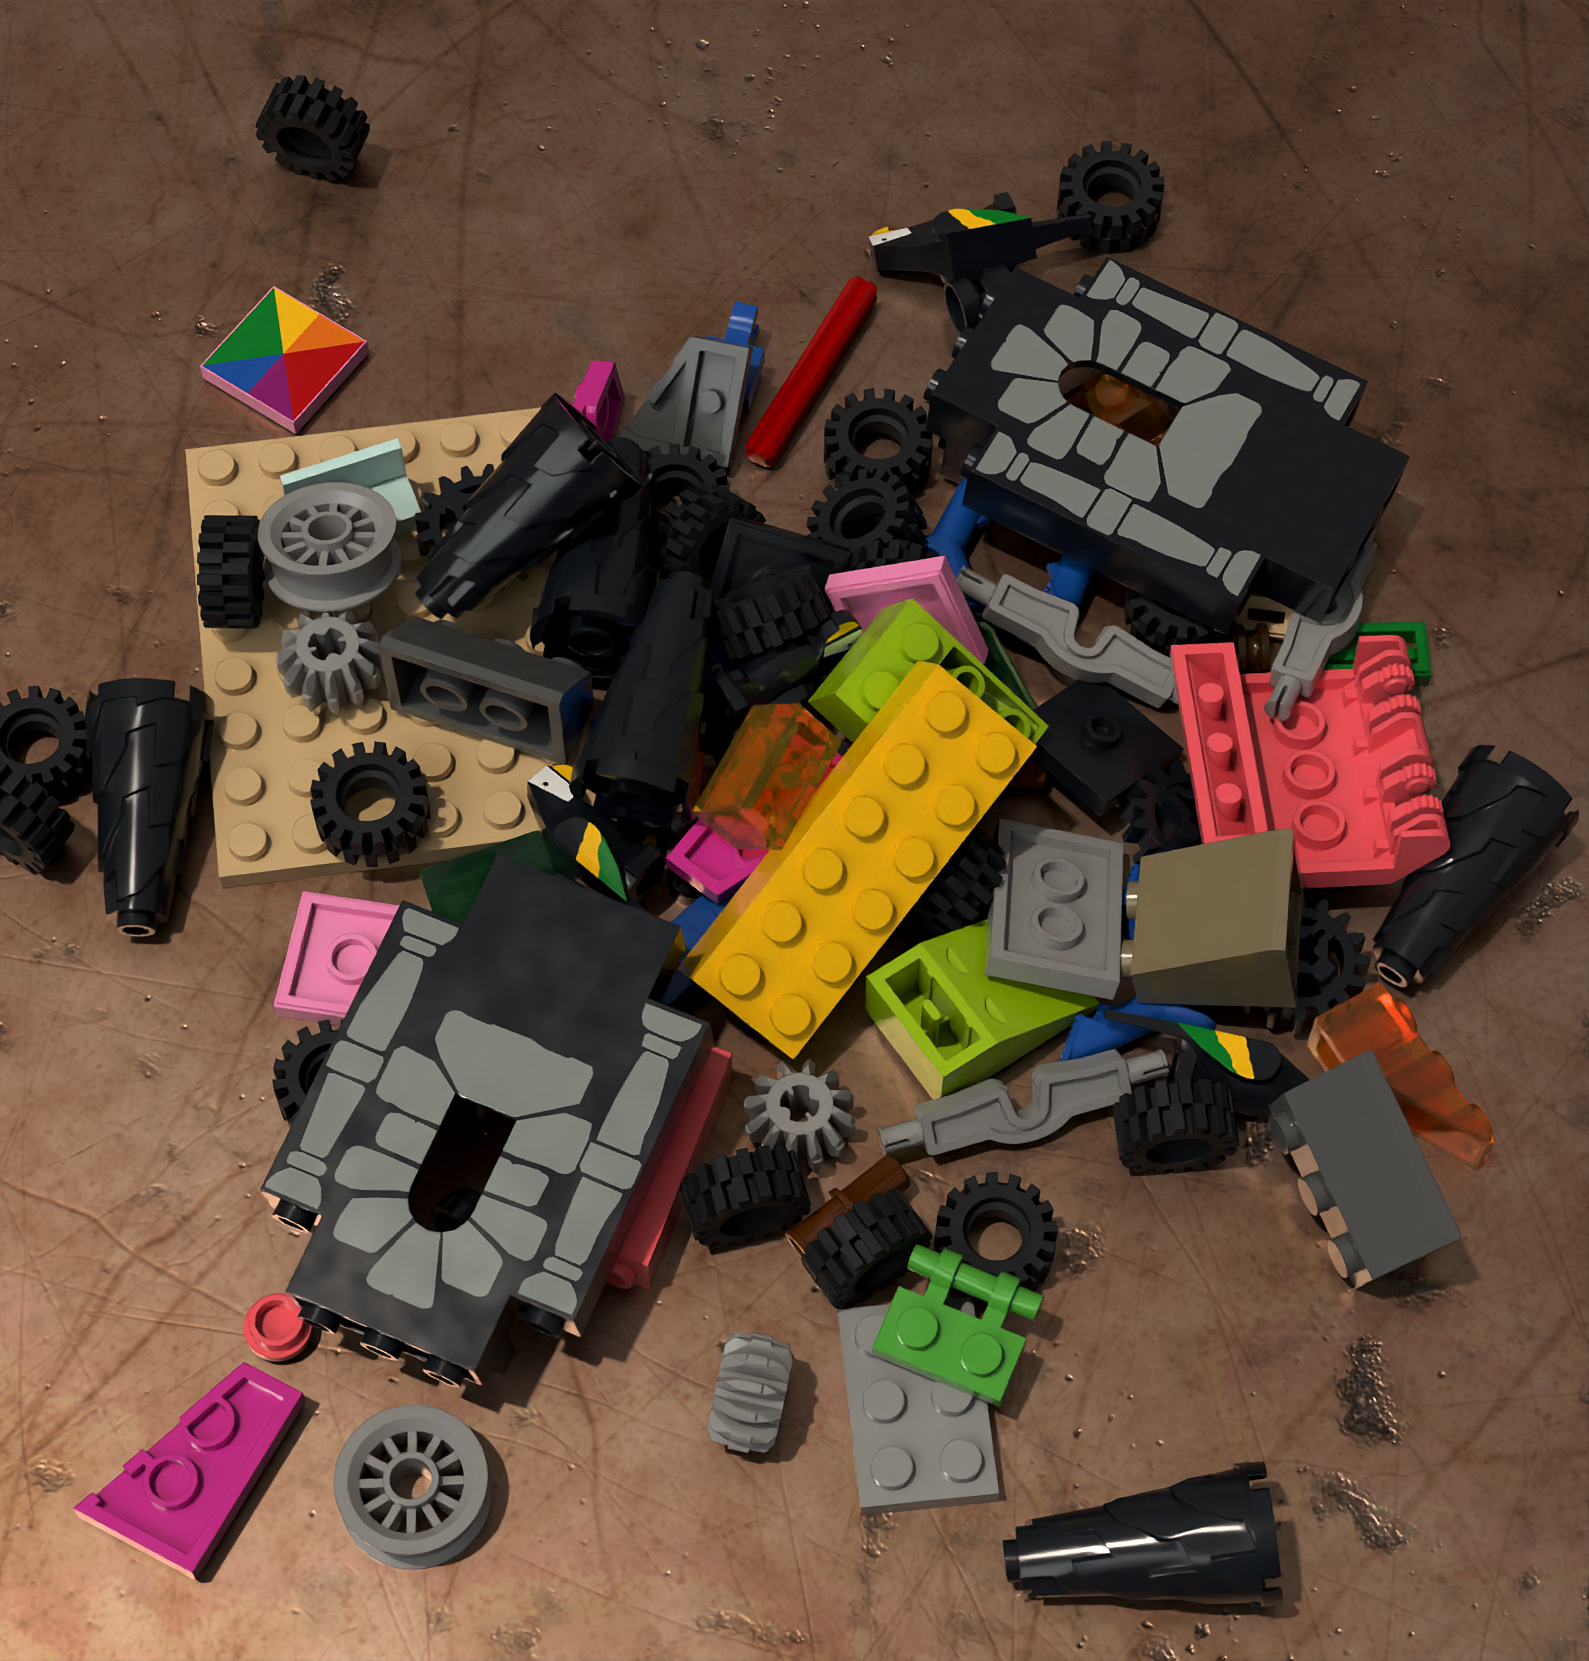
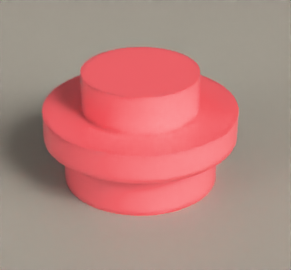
[244,1293,313,1361]

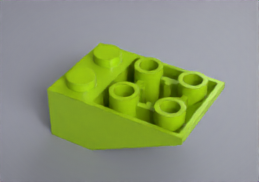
[808,598,1049,744]
[865,919,1099,1100]

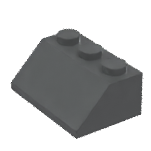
[378,616,594,764]
[1269,1049,1463,1289]

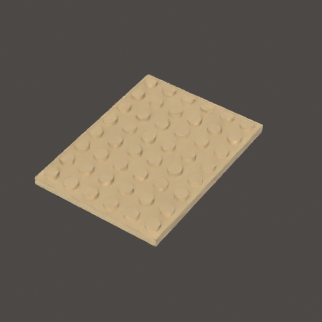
[185,407,596,889]

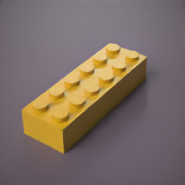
[677,661,1037,1060]

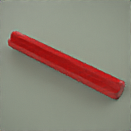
[746,276,877,468]

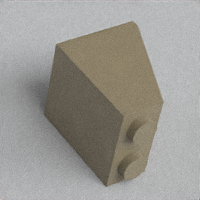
[1121,829,1304,1007]

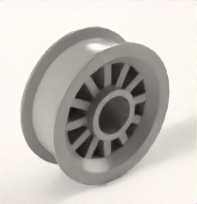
[257,482,402,612]
[333,1404,492,1570]

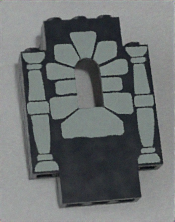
[923,257,1410,636]
[260,854,715,1388]

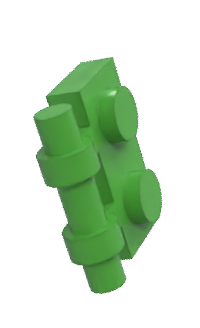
[872,1244,1044,1407]

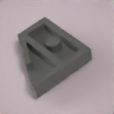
[617,336,753,468]

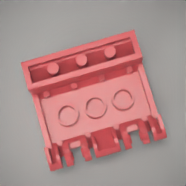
[1170,635,1451,888]

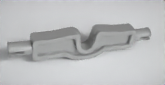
[1264,519,1382,721]
[956,565,1179,708]
[877,1049,1169,1156]

